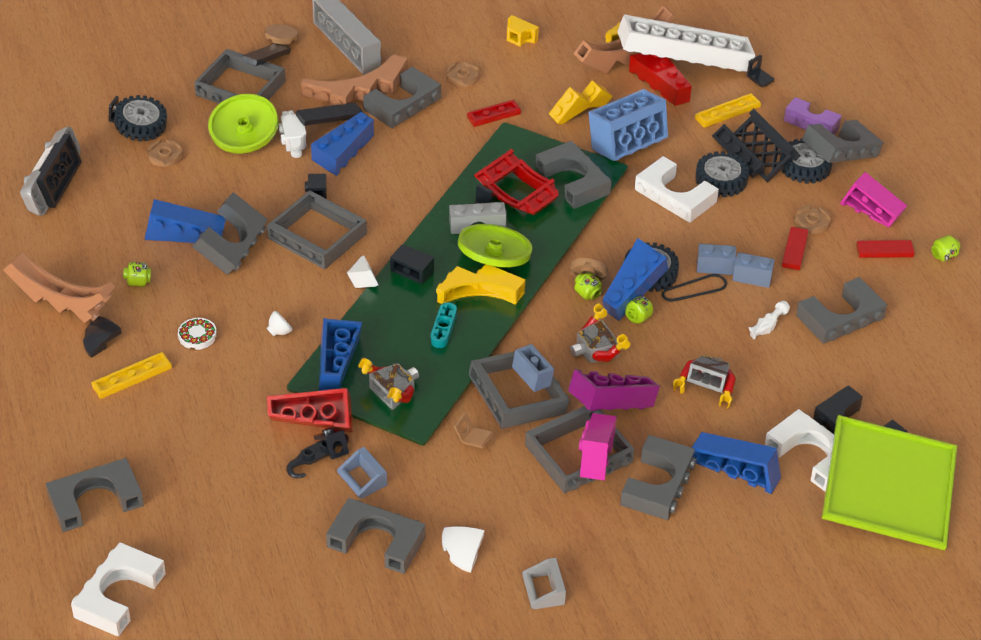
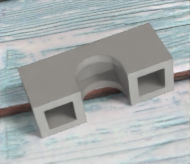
[449,202,506,234]

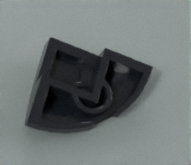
[83,316,122,358]

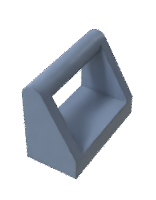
[337,447,387,499]

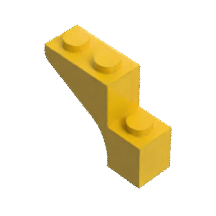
[549,80,613,125]

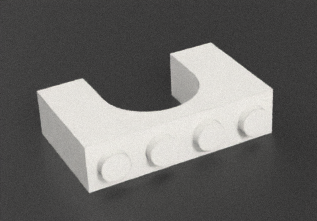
[635,156,719,223]
[765,409,834,491]
[71,542,166,637]

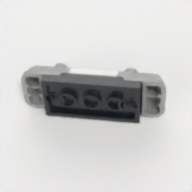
[20,127,82,216]

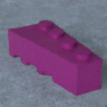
[568,369,660,411]

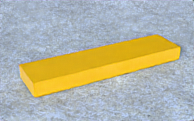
[695,93,761,128]
[91,352,172,399]

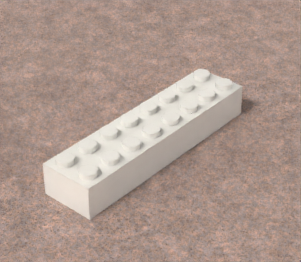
[618,14,755,72]

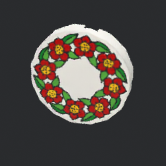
[178,318,217,350]

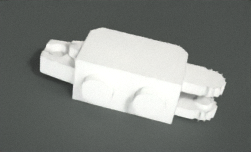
[278,110,307,158]

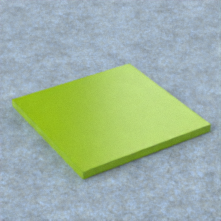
[821,415,957,551]

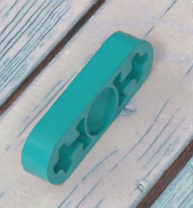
[431,302,457,348]

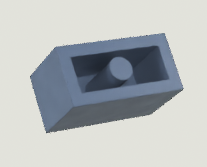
[697,244,736,275]
[732,252,775,288]
[512,344,554,392]

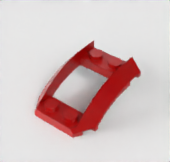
[474,149,559,215]

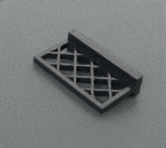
[734,108,801,183]

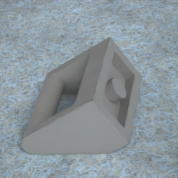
[522,558,566,609]

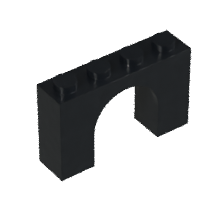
[813,385,908,434]

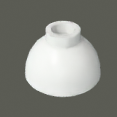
[267,311,293,336]

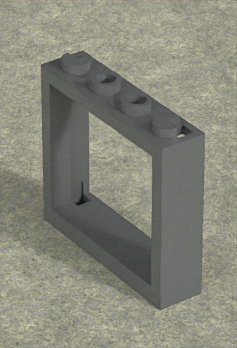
[194,49,286,104]
[267,191,367,270]
[469,351,569,429]
[525,406,634,494]

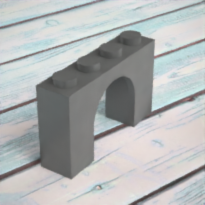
[363,67,441,128]
[802,120,884,163]
[535,141,612,209]
[192,192,268,275]
[796,277,887,344]
[620,435,697,520]
[45,458,144,532]
[326,498,425,574]

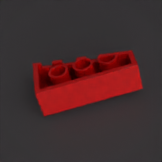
[629,53,692,106]
[267,388,353,432]

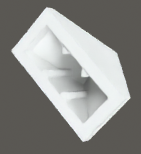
[347,256,378,288]

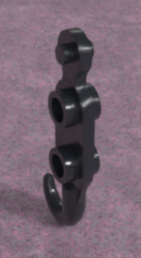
[286,433,349,479]

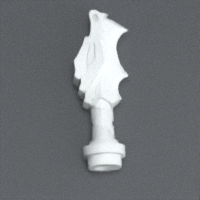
[748,301,790,339]

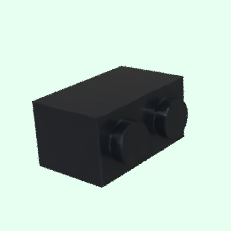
[390,244,434,284]

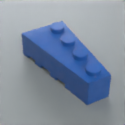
[311,112,374,176]
[145,199,226,243]
[602,238,668,321]
[319,318,362,391]
[692,432,781,494]

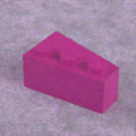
[840,172,907,227]
[579,413,617,480]

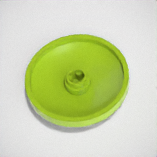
[208,94,279,154]
[458,224,532,267]

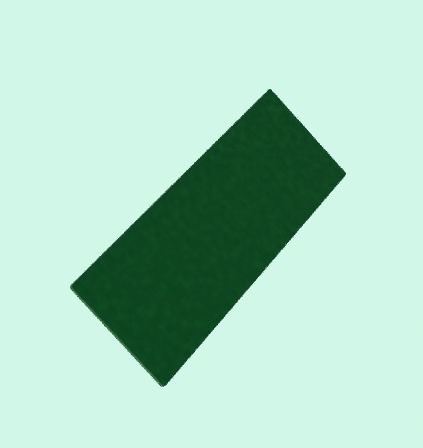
[287,122,628,446]

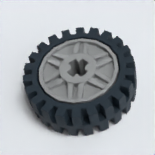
[114,95,167,141]
[780,138,832,184]
[695,151,749,197]
[624,242,679,292]

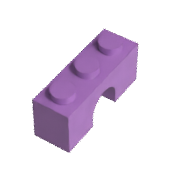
[784,97,842,134]

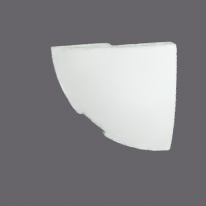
[442,527,484,573]

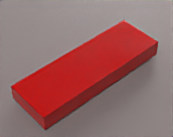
[467,100,521,127]
[782,227,809,271]
[856,240,915,258]

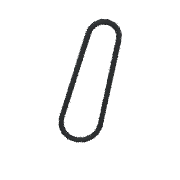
[662,274,727,302]

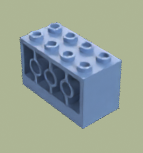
[589,89,668,161]

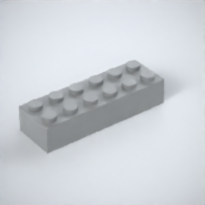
[312,0,382,75]

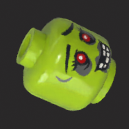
[931,235,961,262]
[123,262,151,287]
[574,272,602,300]
[625,296,653,324]

